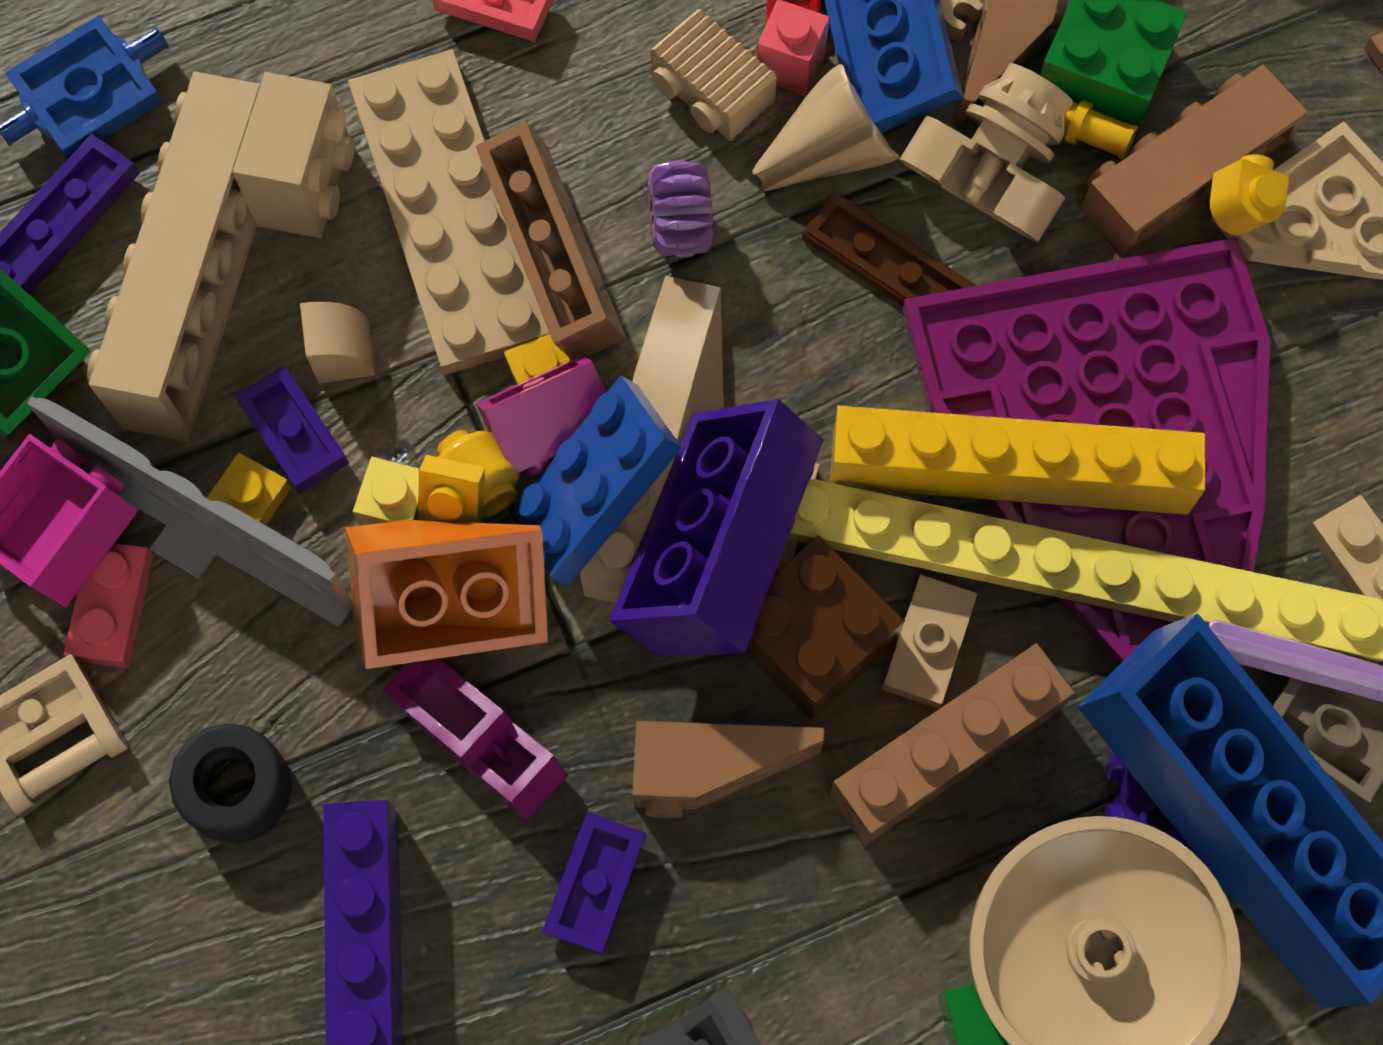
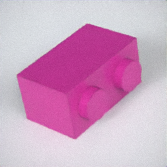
[476,355,606,477]

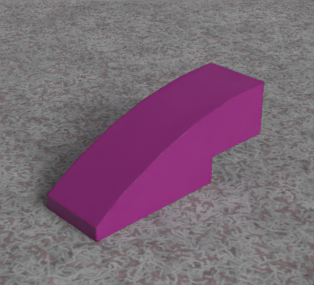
[381,659,569,822]

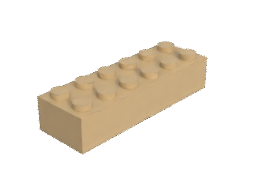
[87,71,260,442]

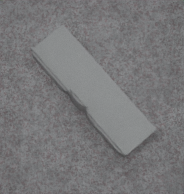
[26,396,352,628]

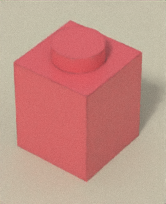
[757,0,829,97]

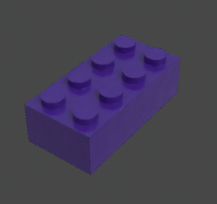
[609,399,824,657]

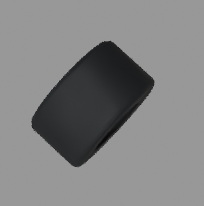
[169,723,292,844]

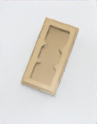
[882,574,978,709]

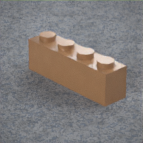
[1081,64,1308,258]
[475,121,627,359]
[829,643,1075,846]

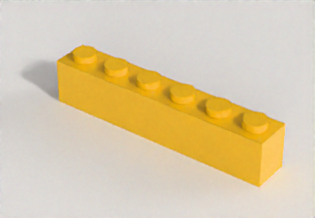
[830,406,1205,515]

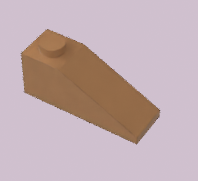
[951,0,1068,126]
[632,721,824,818]

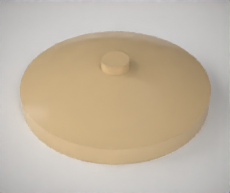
[969,816,1241,1045]

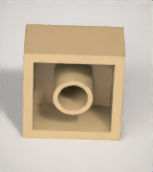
[232,72,355,239]

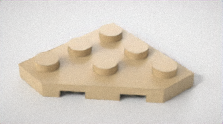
[1211,121,1383,280]

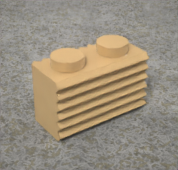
[651,9,777,141]

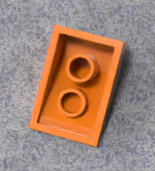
[345,520,548,669]

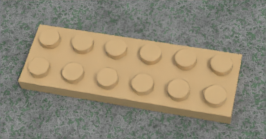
[348,49,550,376]

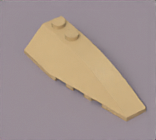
[580,276,724,603]

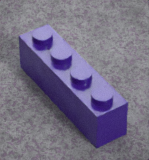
[323,800,403,1045]

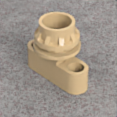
[899,63,1073,243]

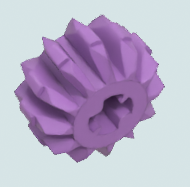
[648,160,714,258]

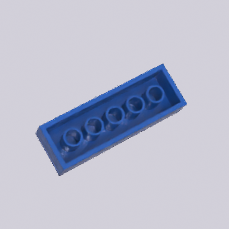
[1077,613,1383,1009]

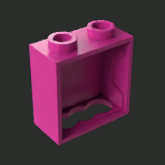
[0,433,139,608]

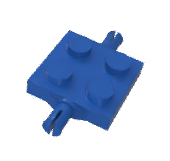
[0,15,169,160]

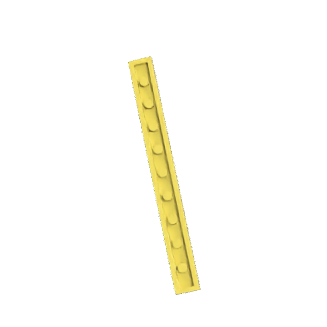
[787,478,1383,663]

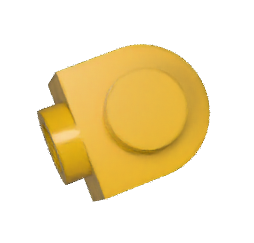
[1210,155,1289,235]

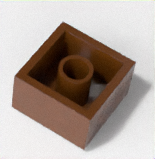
[745,535,904,721]

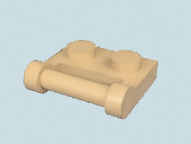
[0,654,129,815]

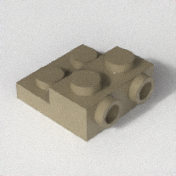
[1271,677,1383,814]

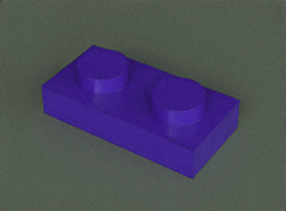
[235,366,349,495]
[542,812,647,956]

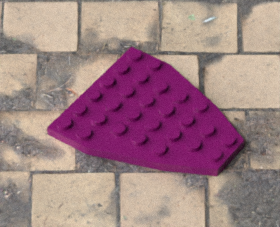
[902,237,1270,666]

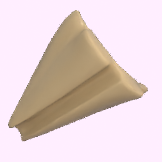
[752,64,899,191]

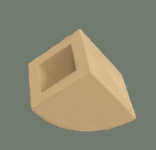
[300,302,376,384]

